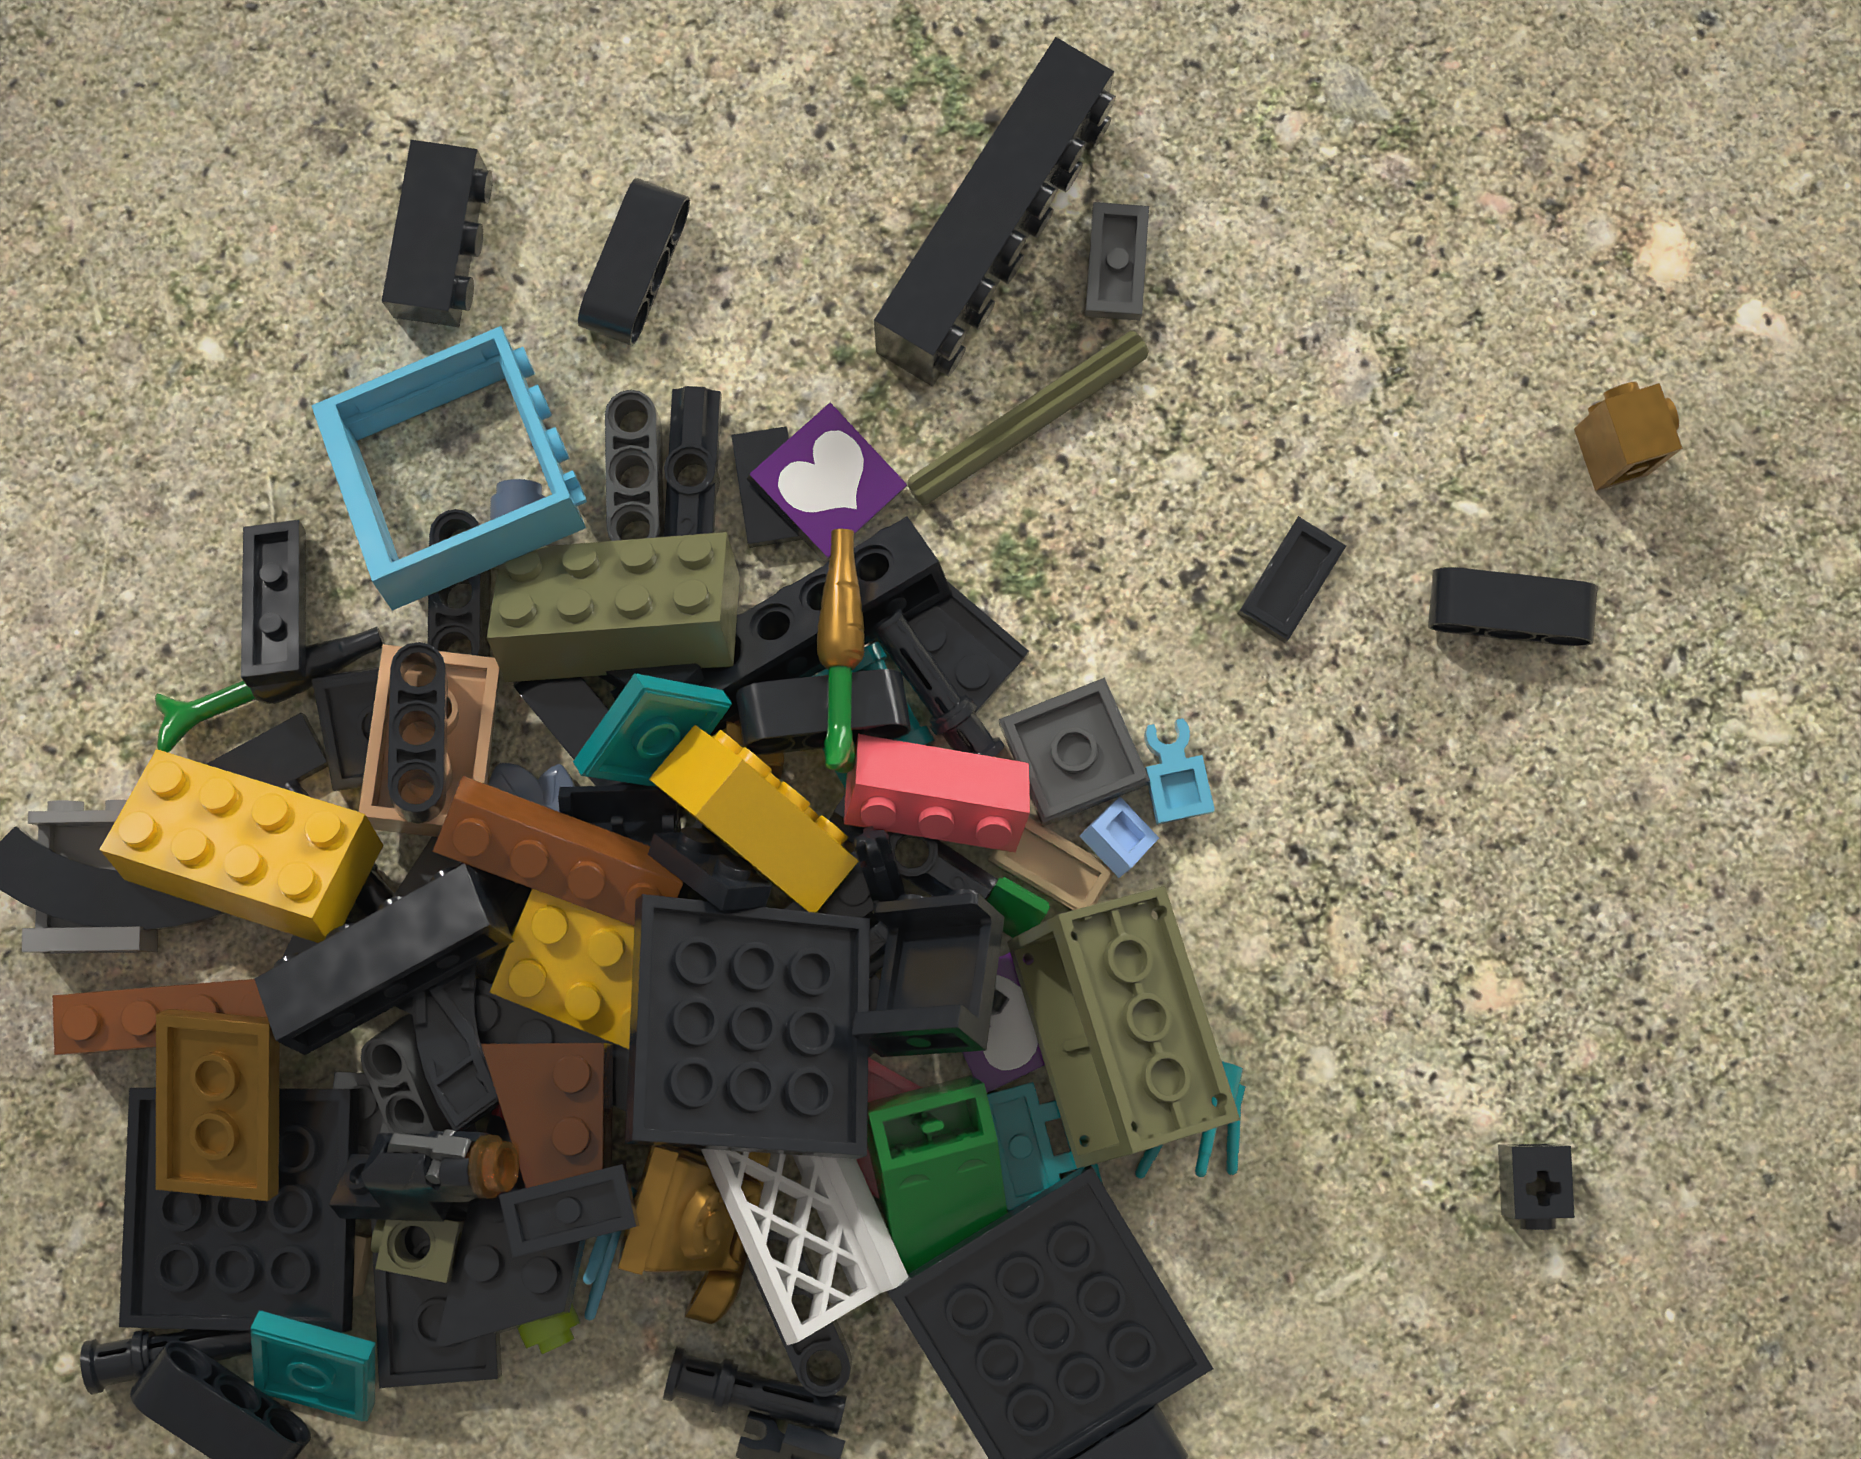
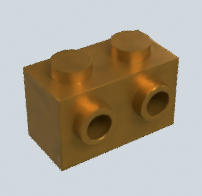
[1574,381,1683,491]

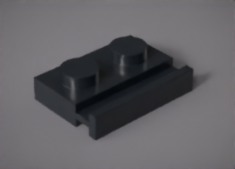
[907,581,1029,714]

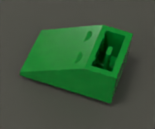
[867,1075,1007,1274]

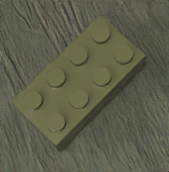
[487,532,740,682]

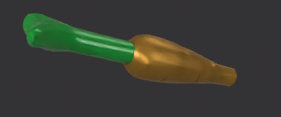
[817,529,864,773]

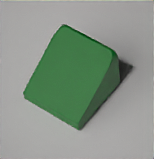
[987,877,1051,938]

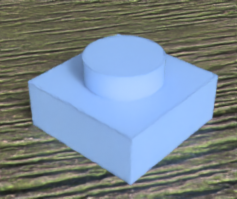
[1080,797,1159,878]

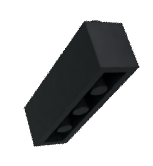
[254,863,514,1055]

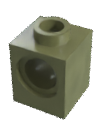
[371,1214,466,1283]

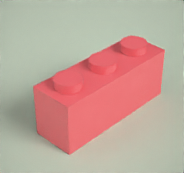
[844,734,1030,853]

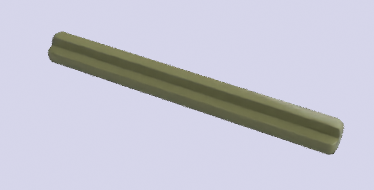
[907,331,1149,505]

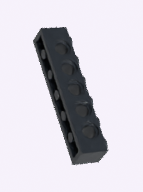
[610,516,952,736]

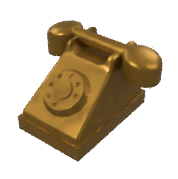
[618,1145,771,1324]

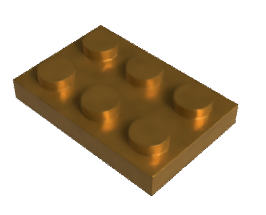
[156,1009,280,1201]

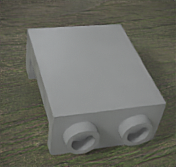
[22,800,158,954]

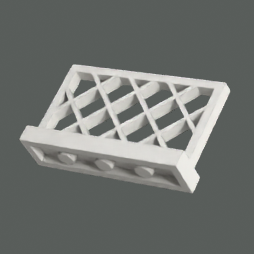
[701,1149,908,1345]

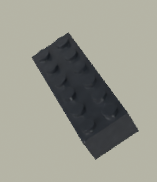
[874,37,1116,387]

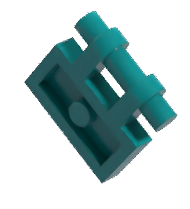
[987,1082,1103,1212]

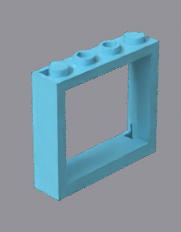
[311,326,587,611]

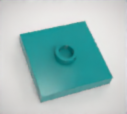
[573,674,732,786]
[251,1310,375,1422]

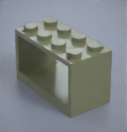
[1007,886,1240,1168]

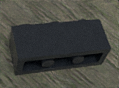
[382,140,493,327]

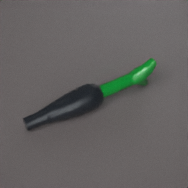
[155,626,386,753]

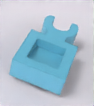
[1144,718,1215,825]

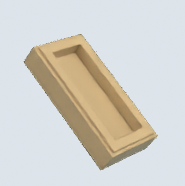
[988,817,1114,911]

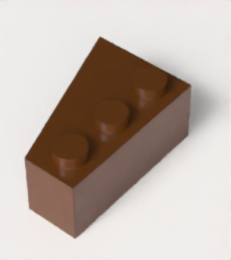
[481,1043,613,1188]

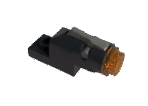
[329,1130,519,1222]

